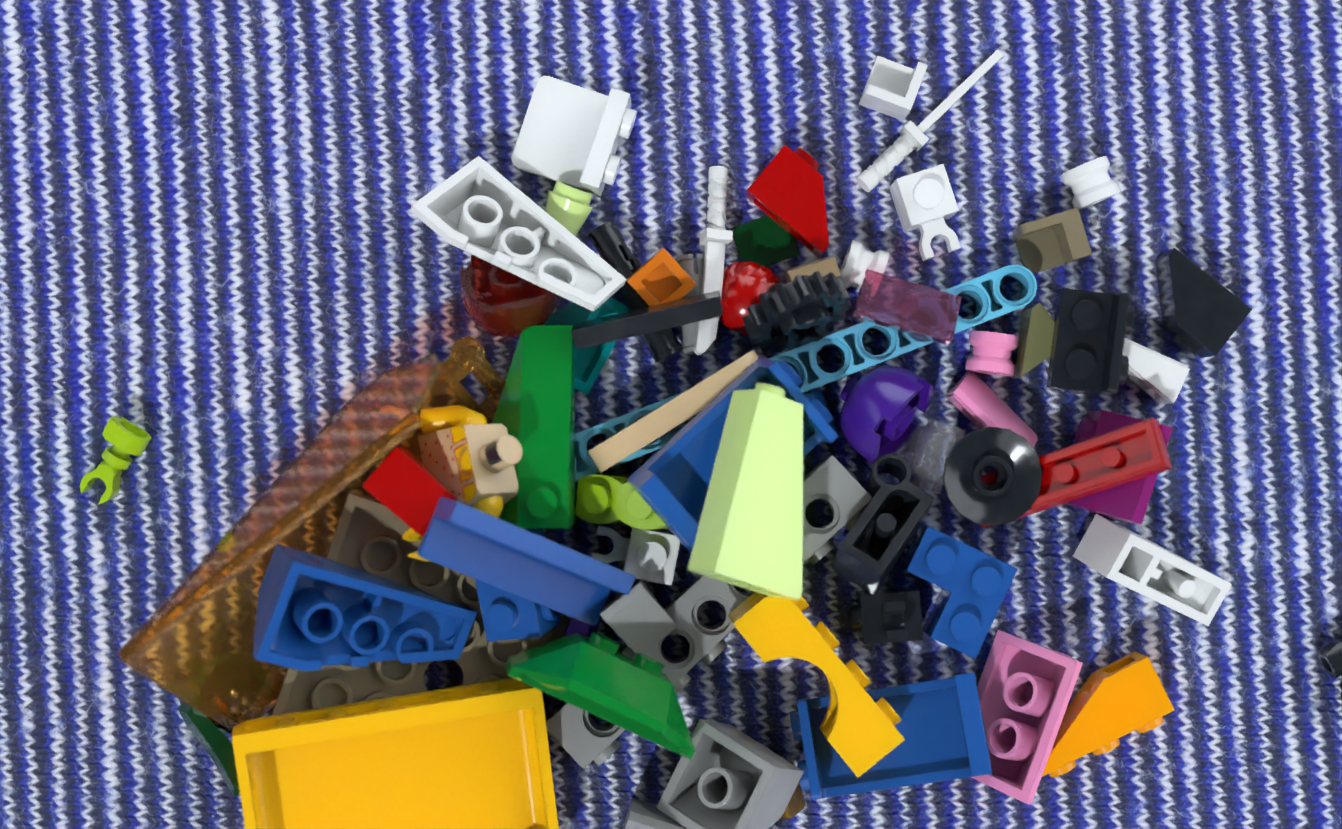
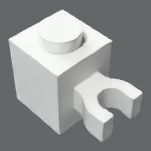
[889,164,961,261]
[592,524,680,586]

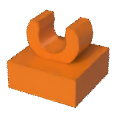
[627,247,697,306]

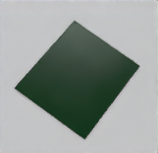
[730,215,800,267]

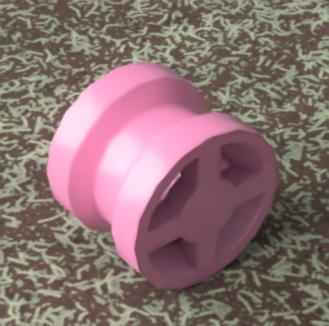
[965,331,1019,376]

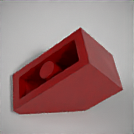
[745,145,829,258]

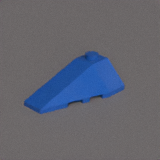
[253,544,477,671]

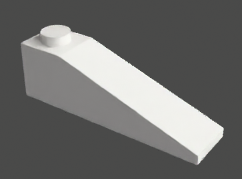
[411,156,627,312]

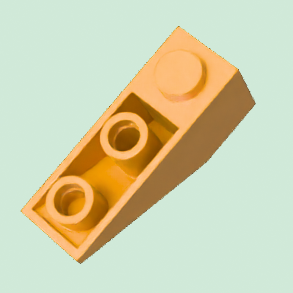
[1042,651,1175,777]

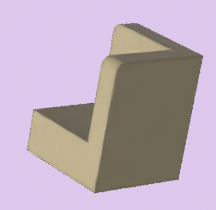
[1012,207,1092,274]

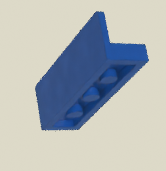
[418,497,636,626]

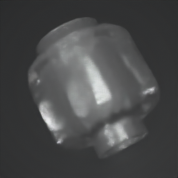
[903,419,966,494]

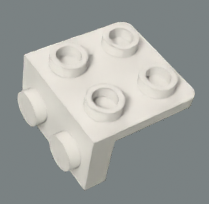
[511,76,637,196]

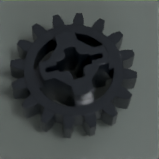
[743,271,852,353]

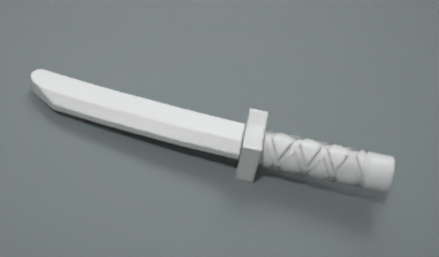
[856,49,1004,192]
[694,166,733,355]

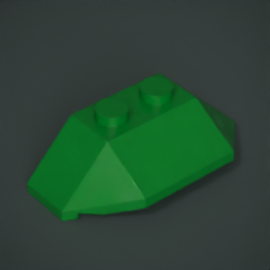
[505,631,695,760]

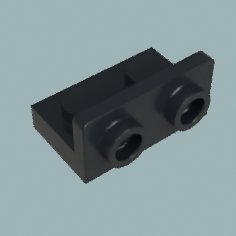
[1047,288,1135,395]

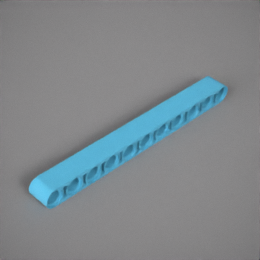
[575,264,1037,482]

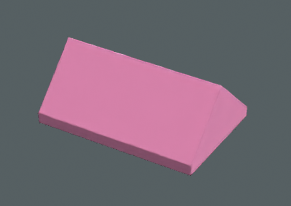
[971,630,1083,805]

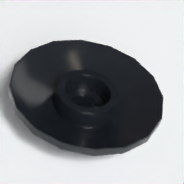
[943,427,1042,526]

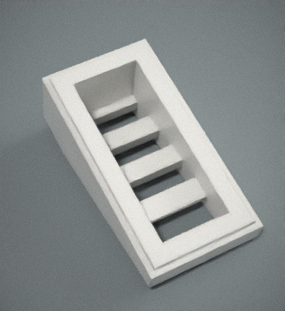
[1123,338,1190,404]

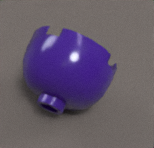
[840,365,933,464]

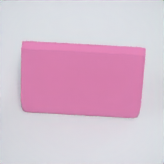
[946,371,1038,448]

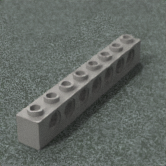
[546,455,873,769]

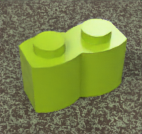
[575,474,669,530]

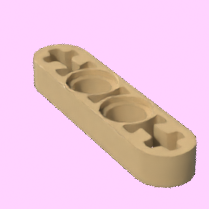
[588,349,759,473]

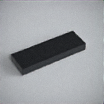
[571,290,723,349]

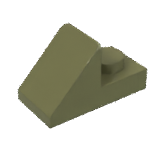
[1012,302,1084,395]

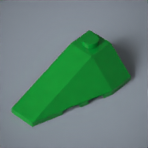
[492,325,576,528]

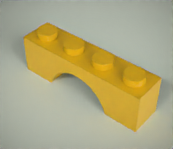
[728,592,905,778]

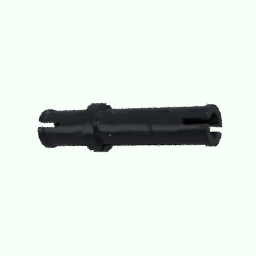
[587,220,683,363]

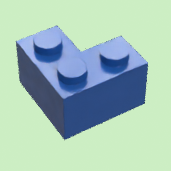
[899,524,1018,659]

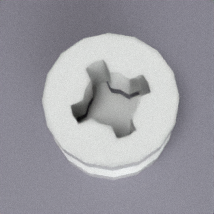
[1061,156,1121,210]
[838,240,889,299]

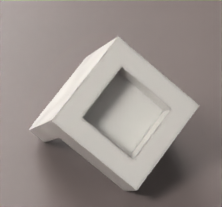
[859,55,928,121]

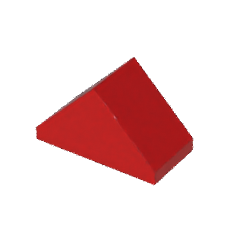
[362,446,458,537]

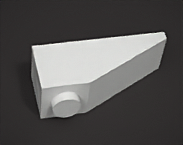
[1073,514,1232,626]

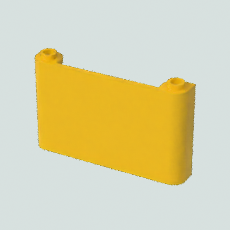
[232,678,559,829]

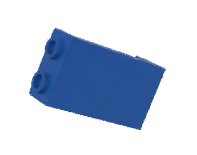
[627,357,838,553]
[790,672,992,800]

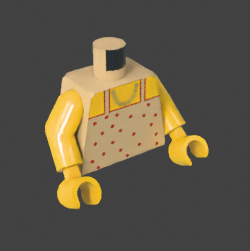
[381,405,522,562]

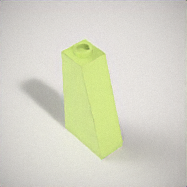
[687,383,803,600]

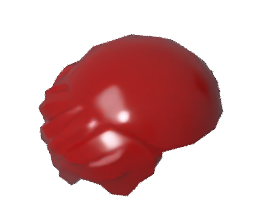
[719,261,781,337]

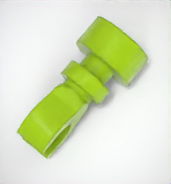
[80,416,152,504]

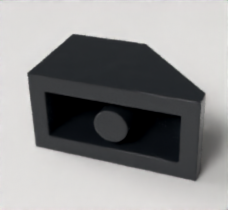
[1155,248,1252,358]

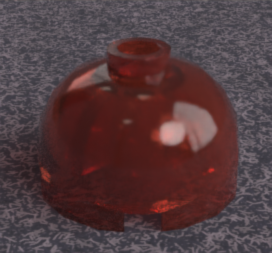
[459,255,558,338]

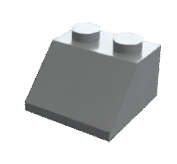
[656,719,804,829]

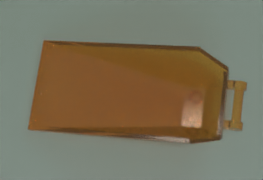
[118,336,506,731]

